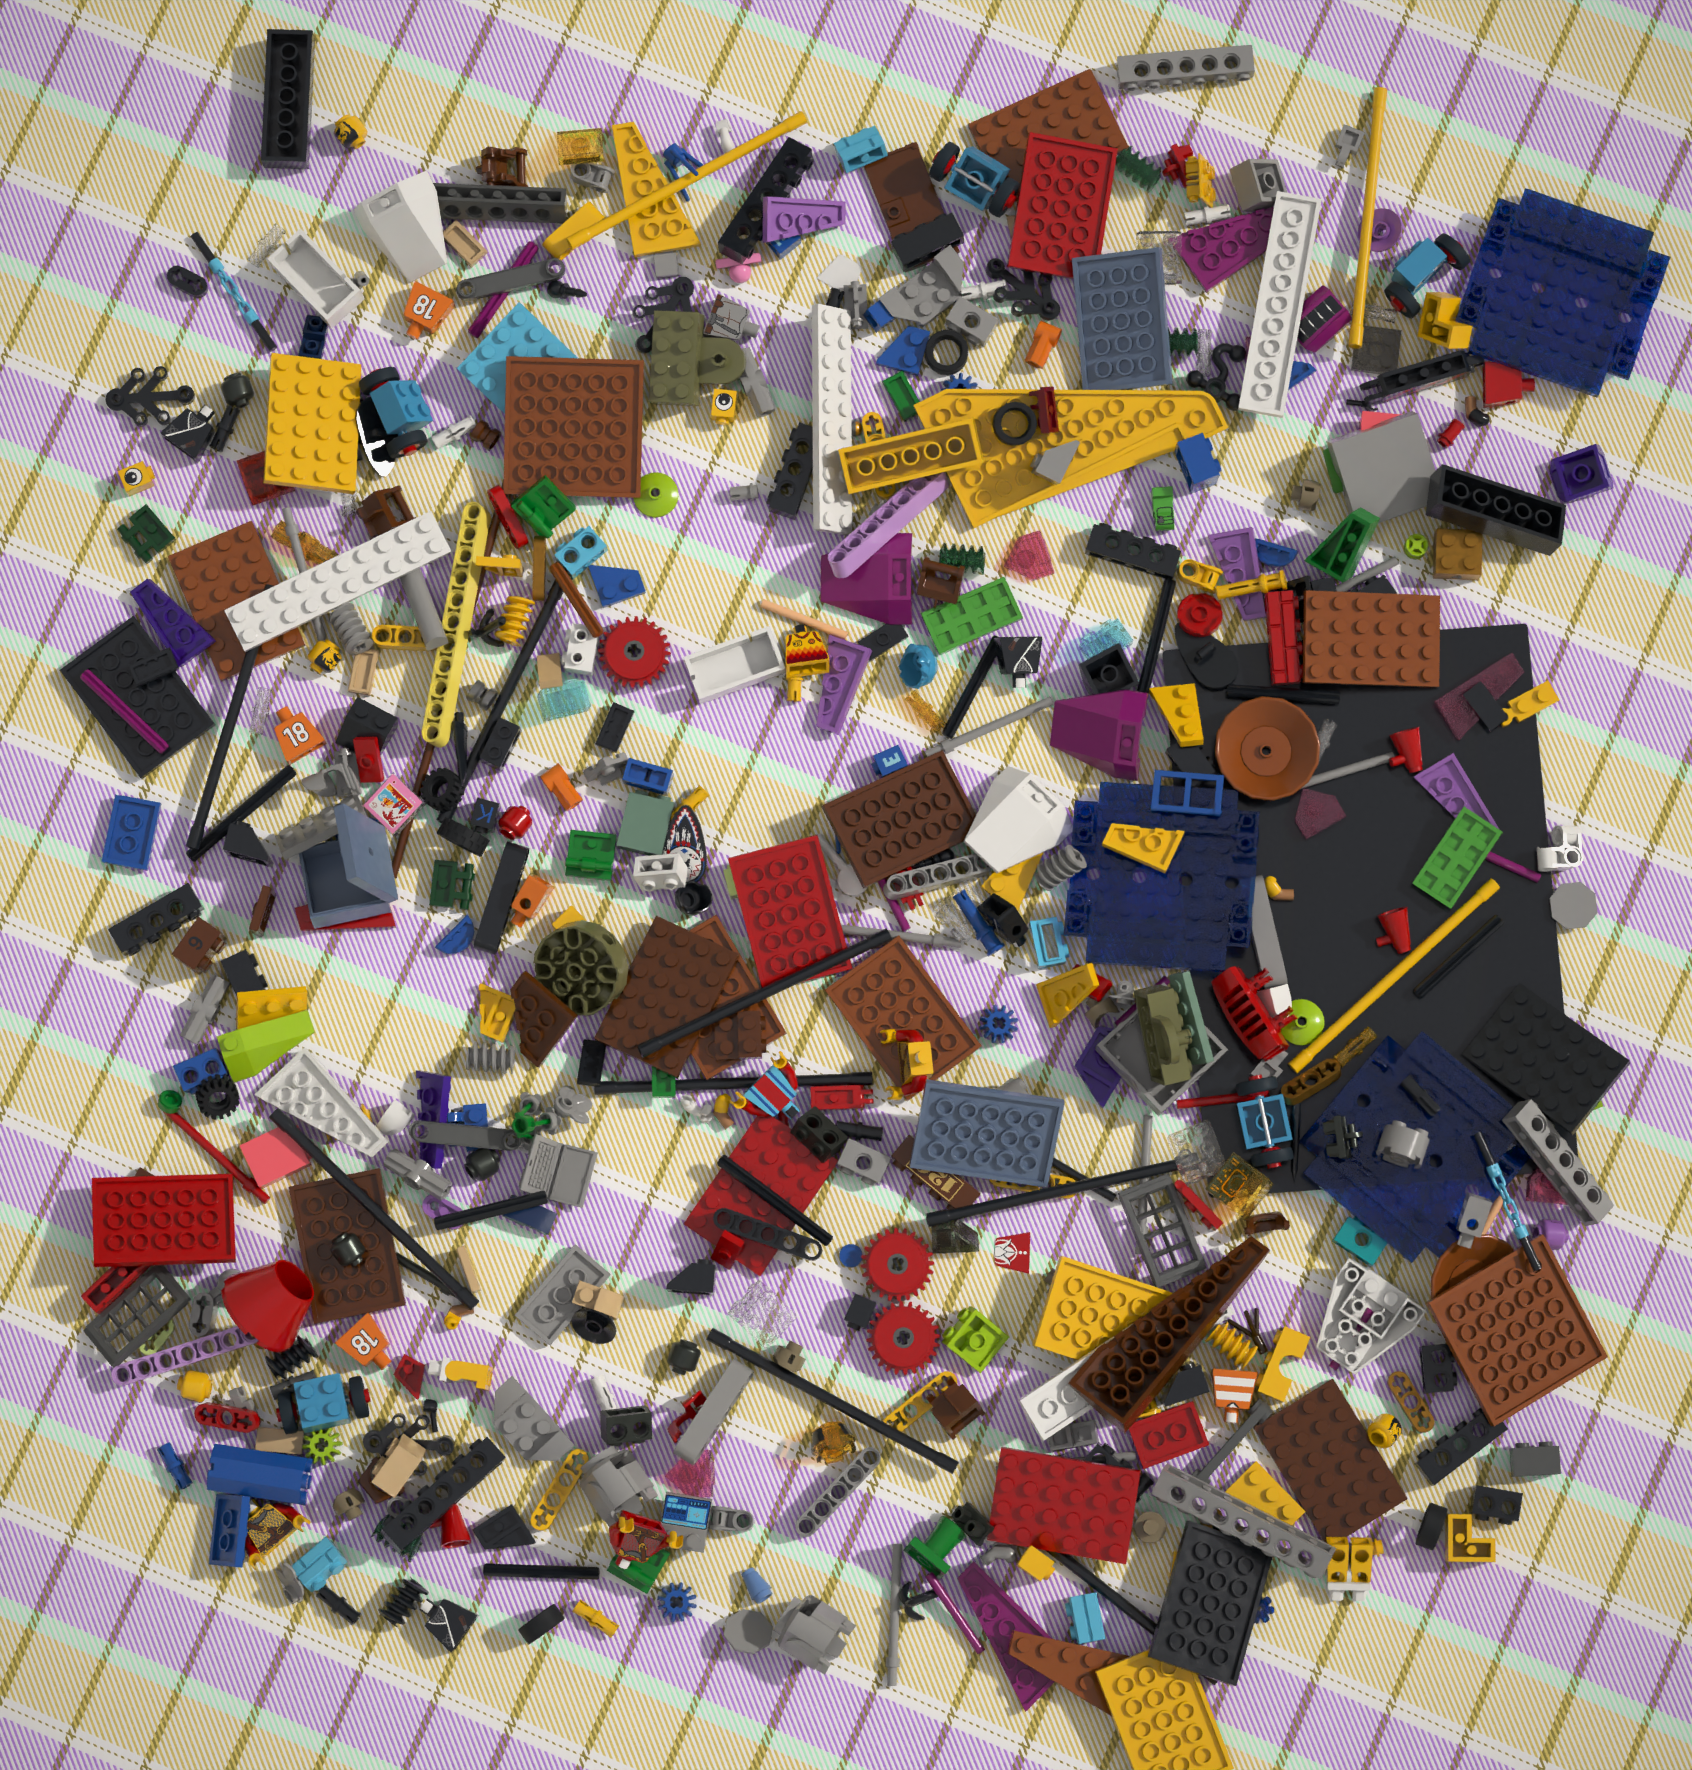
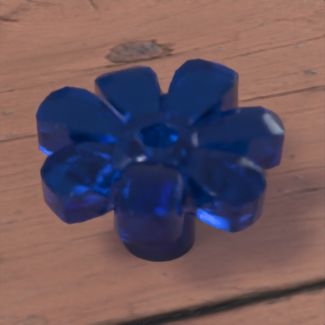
[1254,1596,1274,1624]

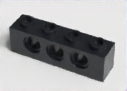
[766,422,813,520]
[1085,523,1181,579]
[108,883,204,956]
[1414,1407,1508,1486]

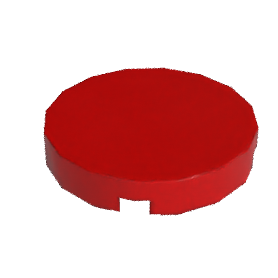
[1177,593,1223,637]

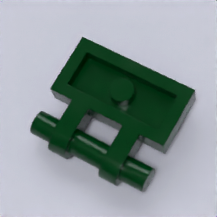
[117,504,176,564]
[429,860,475,910]

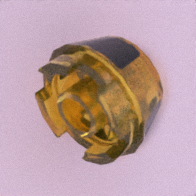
[811,1422,856,1464]

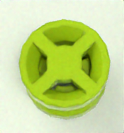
[1404,534,1428,560]

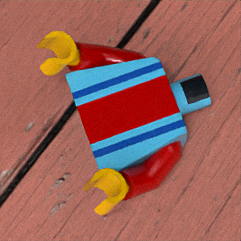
[730,1051,800,1120]

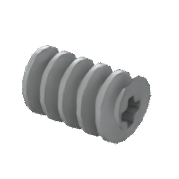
[329,603,374,655]
[1036,845,1087,891]
[466,1041,515,1075]

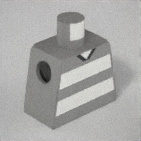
[1456,1192,1492,1249]

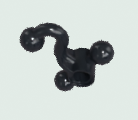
[1186,343,1246,411]

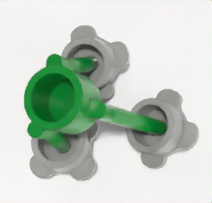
[512,1092,562,1151]

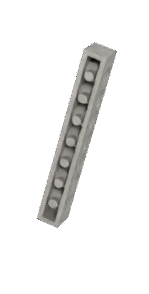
[1151,1463,1336,1579]

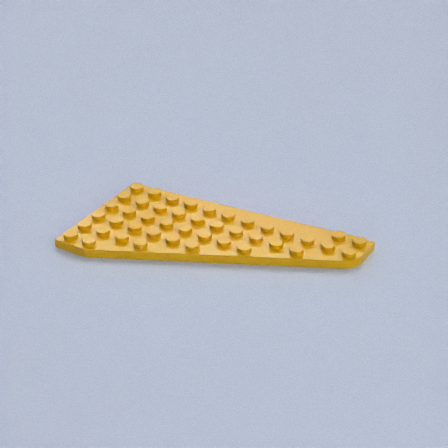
[913,389,1229,529]

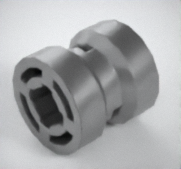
[466,680,498,711]

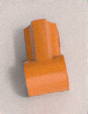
[1025,321,1062,369]
[539,763,583,811]

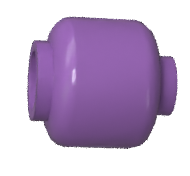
[1532,1219,1569,1250]

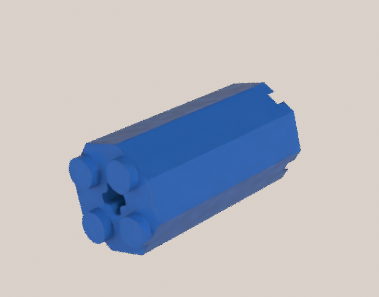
[207,1444,313,1506]

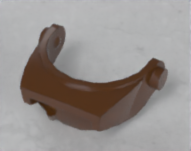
[1244,1211,1290,1236]
[358,1456,405,1504]

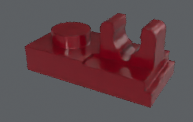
[1029,386,1059,434]

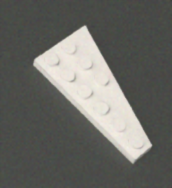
[254,1047,389,1158]

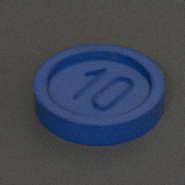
[839,1244,862,1268]

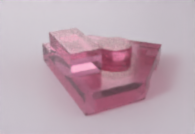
[1004,530,1055,581]
[1295,788,1346,840]
[1526,1167,1568,1205]
[665,1450,715,1498]

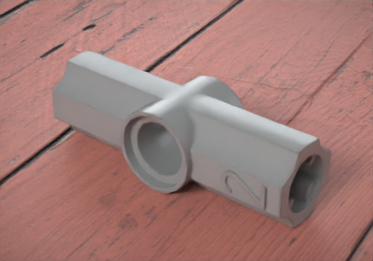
[739,347,775,418]
[180,974,230,1045]
[384,1149,452,1201]

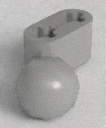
[189,1269,241,1337]

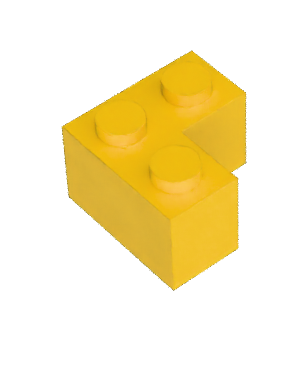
[1417,292,1472,349]
[1445,1514,1496,1562]

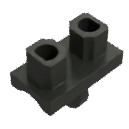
[1323,1116,1363,1159]
[951,1502,995,1547]

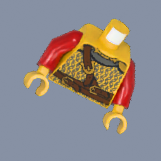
[880,1029,933,1101]
[245,1498,311,1570]

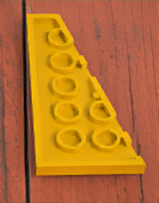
[612,122,701,257]

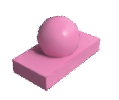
[715,253,761,283]

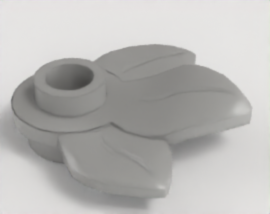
[553,1086,592,1124]
[275,1562,304,1604]

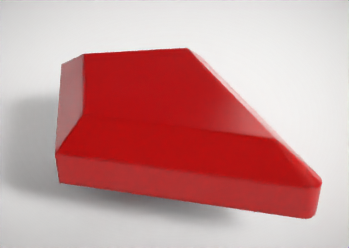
[393,1354,425,1400]

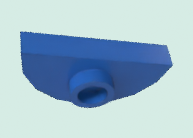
[1288,361,1317,391]
[1255,538,1298,568]
[435,915,475,955]

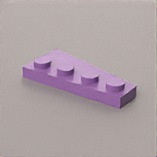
[763,196,846,243]
[1208,527,1266,621]
[816,635,872,735]
[1414,753,1500,830]

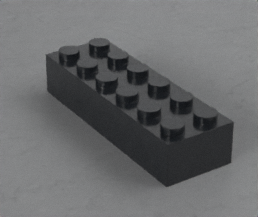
[261,29,315,169]
[1425,464,1566,556]

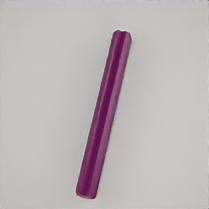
[468,241,539,338]
[80,669,168,753]

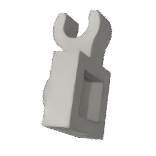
[1335,124,1365,168]
[1250,1051,1288,1078]
[228,1386,258,1426]

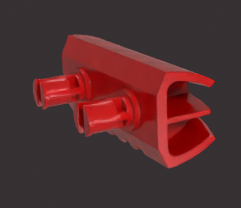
[1211,966,1298,1062]

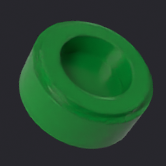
[158,1090,182,1114]

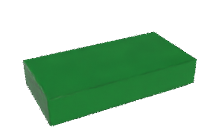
[882,371,920,422]

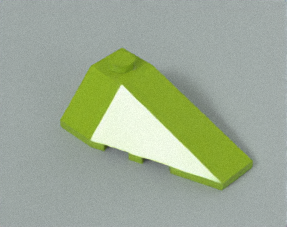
[216,1010,315,1083]

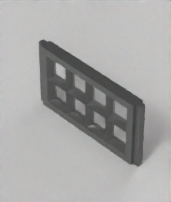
[1118,1173,1206,1288]
[83,1265,191,1368]

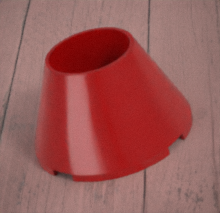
[221,1260,314,1352]

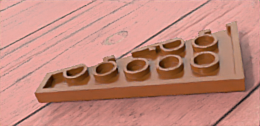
[1007,1630,1130,1717]

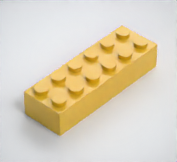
[838,417,984,494]

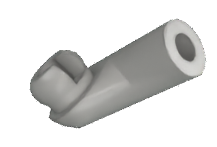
[350,271,369,290]
[980,1545,1017,1566]

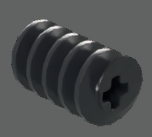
[265,1335,318,1382]
[378,1577,429,1629]

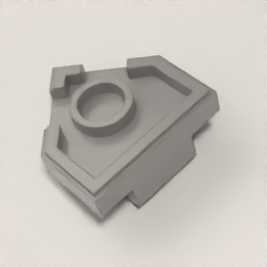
[583,752,628,786]

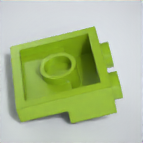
[941,1306,1009,1374]

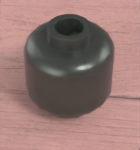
[221,373,254,408]
[464,1148,500,1181]
[330,1231,365,1267]
[667,1339,701,1375]

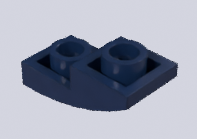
[298,315,329,359]
[502,1195,557,1235]

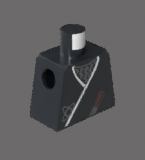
[161,405,215,463]
[994,636,1042,688]
[977,893,1029,947]
[419,1598,479,1653]

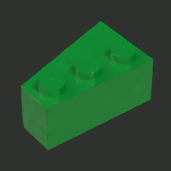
[1304,507,1380,583]

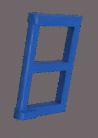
[1150,770,1224,817]

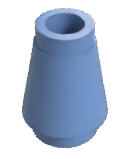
[741,1567,773,1604]

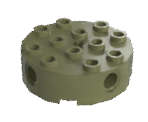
[533,920,628,1016]

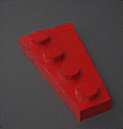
[295,904,396,931]

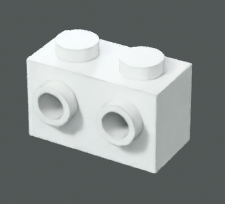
[561,623,600,676]
[633,853,688,891]

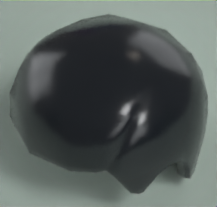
[675,881,712,916]

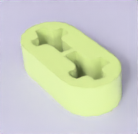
[139,1319,175,1355]

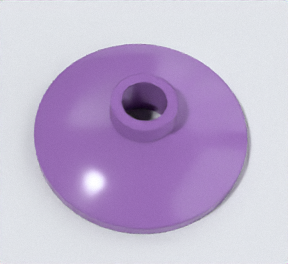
[1358,208,1402,252]

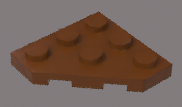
[510,971,578,1067]

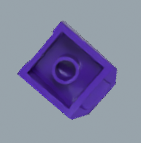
[1550,444,1614,503]

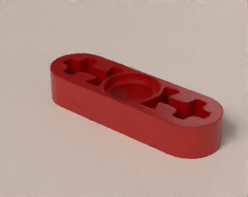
[487,485,528,549]
[194,1402,261,1433]

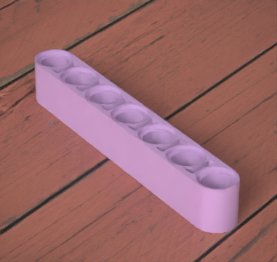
[828,472,949,578]
[111,1326,259,1386]

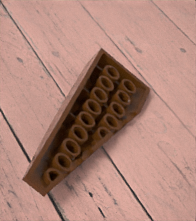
[1068,1236,1270,1434]

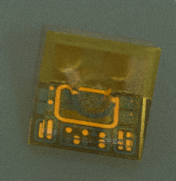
[1205,1152,1274,1221]

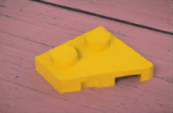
[475,555,523,577]
[479,983,516,1043]

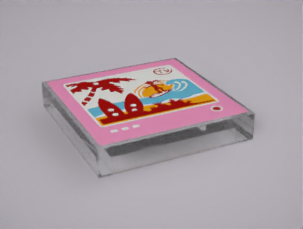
[363,772,426,837]

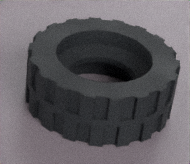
[437,817,490,857]

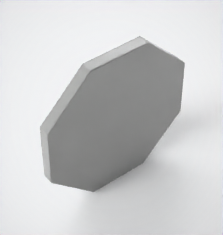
[1549,882,1598,929]
[723,1609,773,1654]

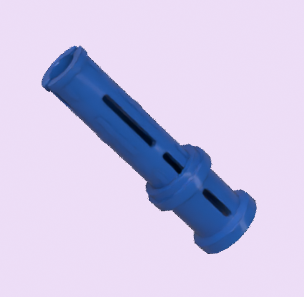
[952,889,1005,957]

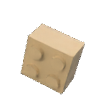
[371,1434,426,1498]

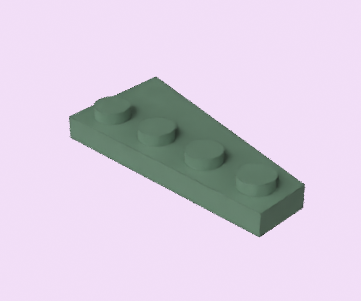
[1169,971,1214,1065]

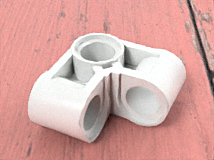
[1537,826,1583,872]

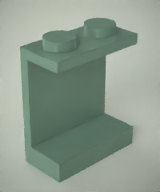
[616,790,675,856]

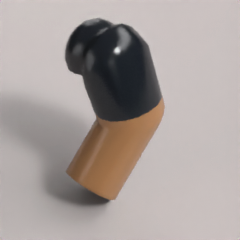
[1465,396,1490,426]

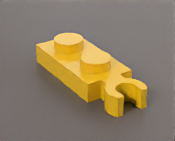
[1501,680,1559,727]

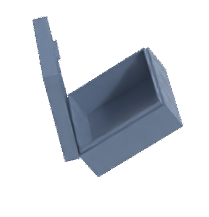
[299,803,398,929]

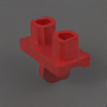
[1162,143,1195,189]

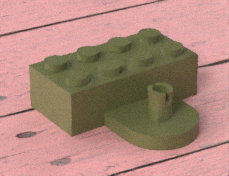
[649,310,746,406]
[1133,984,1192,1085]

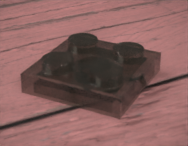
[1350,325,1402,374]

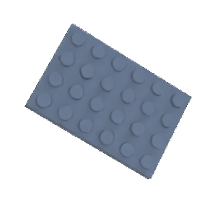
[1072,247,1173,390]
[909,1079,1065,1188]

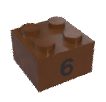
[172,916,227,976]

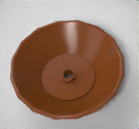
[1215,696,1320,801]
[1431,1234,1514,1299]

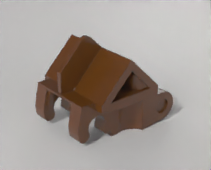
[476,146,528,187]
[356,485,416,540]
[916,557,965,608]
[926,1377,986,1440]

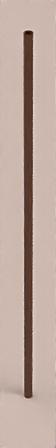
[392,479,508,879]

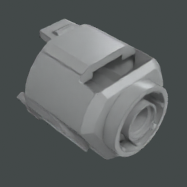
[580,1446,658,1527]
[773,1595,856,1675]

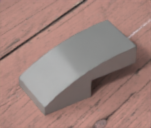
[1048,1420,1099,1451]

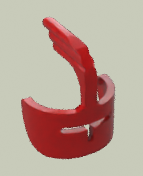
[667,1390,706,1443]

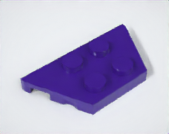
[1074,1026,1121,1108]

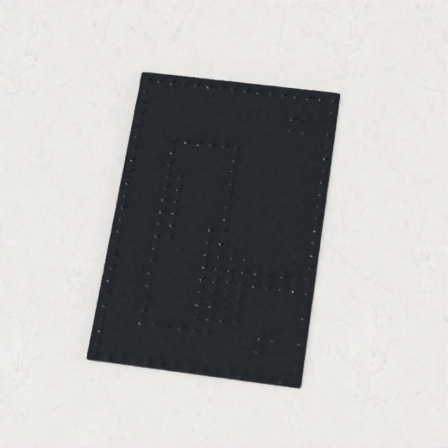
[1162,624,1578,1198]

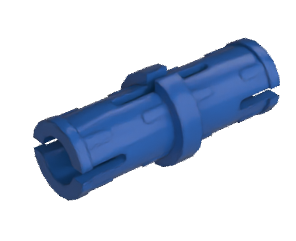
[157,1442,193,1490]

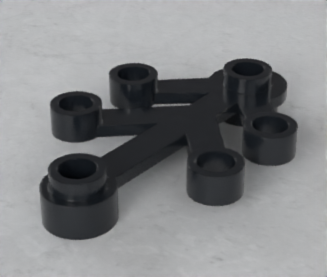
[986,258,1060,321]
[632,277,694,354]
[105,366,195,427]
[363,1413,455,1476]

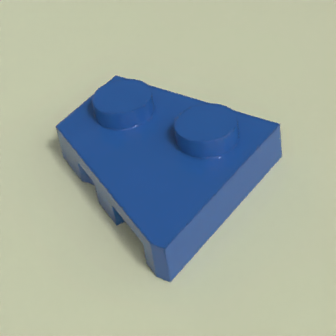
[876,326,930,376]
[588,565,646,608]

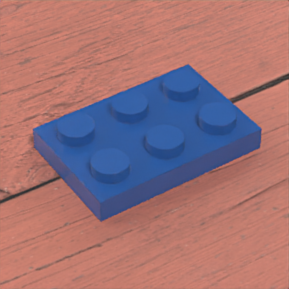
[101,794,162,871]
[209,1494,250,1568]

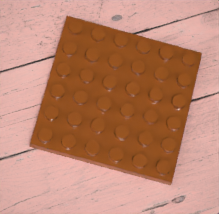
[503,356,644,498]
[1426,1234,1608,1426]

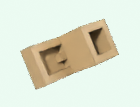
[572,1280,625,1319]

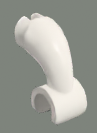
[716,119,735,153]
[680,1094,714,1123]

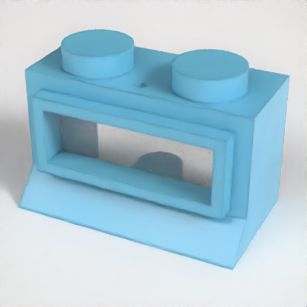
[1029,917,1069,969]

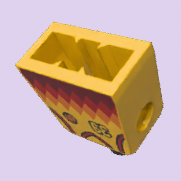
[786,625,829,678]

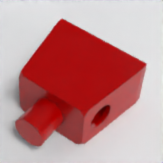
[1482,361,1535,408]

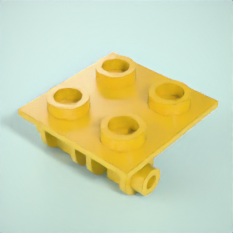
[1185,153,1216,208]

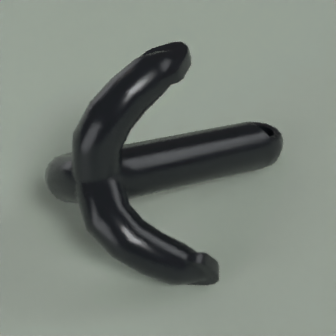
[469,608,506,647]
[900,1581,946,1620]

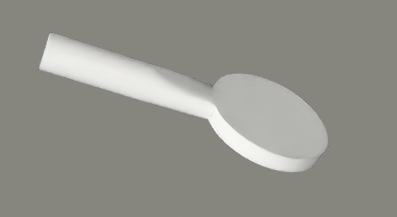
[818,833,868,896]

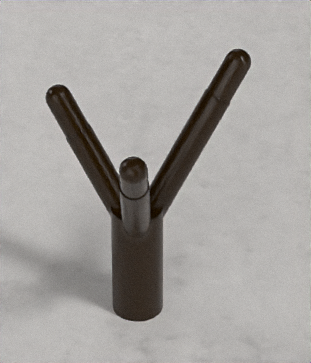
[1227,1308,1268,1355]

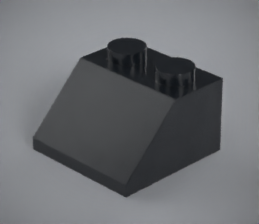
[1078,643,1140,695]
[335,697,398,756]
[223,821,274,868]
[666,1259,717,1296]
[1160,1361,1210,1407]

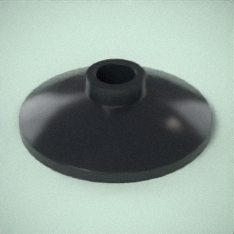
[572,1309,617,1344]

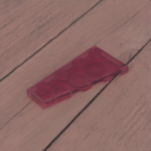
[1434,653,1524,740]

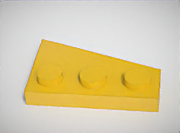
[1102,823,1185,873]
[1036,963,1099,1028]

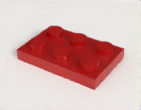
[1128,1401,1209,1469]

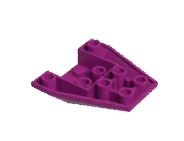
[821,533,912,625]
[1050,690,1148,781]

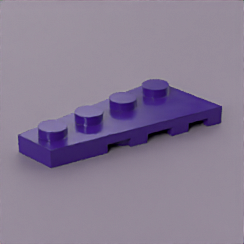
[130,579,216,667]
[416,1070,451,1169]

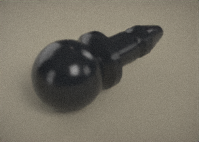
[547,280,587,299]
[911,849,955,869]

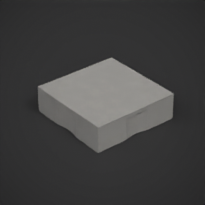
[1326,411,1436,523]
[1095,983,1228,1116]

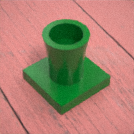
[903,1516,967,1580]

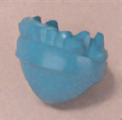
[899,644,938,689]

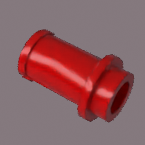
[1437,419,1465,448]

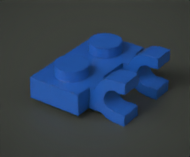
[447,1103,490,1152]

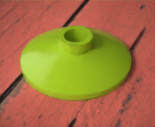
[633,472,679,518]
[1281,999,1324,1046]

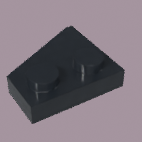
[473,1504,536,1550]

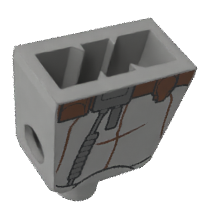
[703,293,760,345]

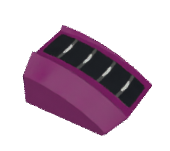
[1297,285,1352,352]

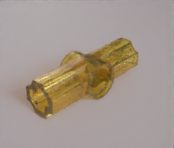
[271,520,339,565]

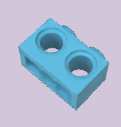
[554,526,608,580]

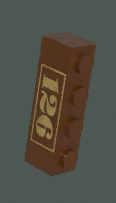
[891,1135,981,1210]

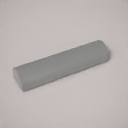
[400,568,449,651]

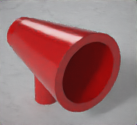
[1389,727,1423,773]
[1376,907,1411,954]
[430,1503,472,1549]

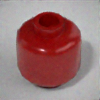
[498,805,533,840]

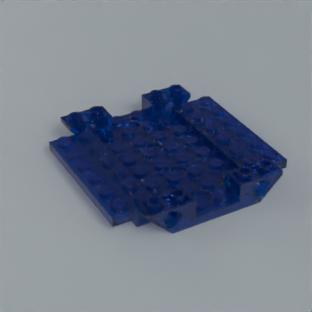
[1455,188,1670,398]
[1064,782,1260,972]
[1299,1031,1530,1263]

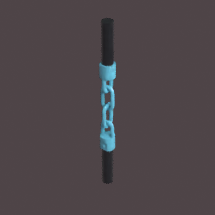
[191,232,277,352]
[1473,1131,1542,1272]

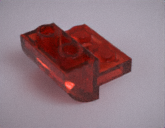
[237,451,295,506]

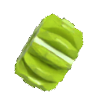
[302,1427,343,1465]

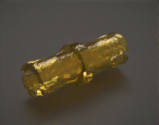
[905,690,946,733]
[1333,1026,1377,1067]

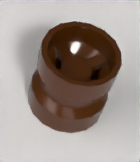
[470,420,501,451]

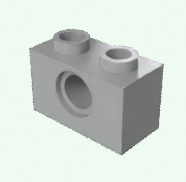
[945,296,999,347]
[837,1138,891,1186]

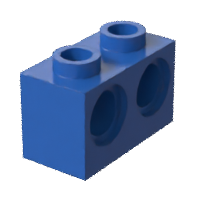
[622,758,674,796]
[173,1048,229,1095]

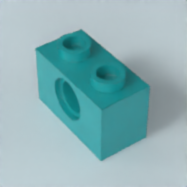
[1332,1216,1388,1267]

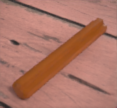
[550,562,604,638]

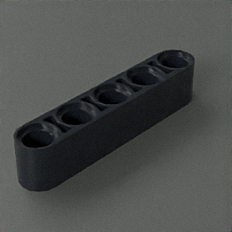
[473,841,530,955]
[713,1208,823,1261]

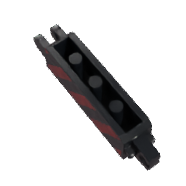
[1359,350,1485,404]

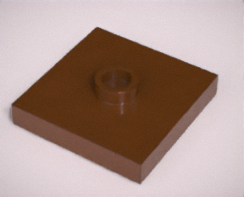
[249,885,276,937]

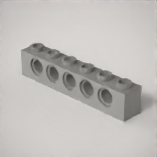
[1116,45,1255,91]
[1502,1099,1615,1226]

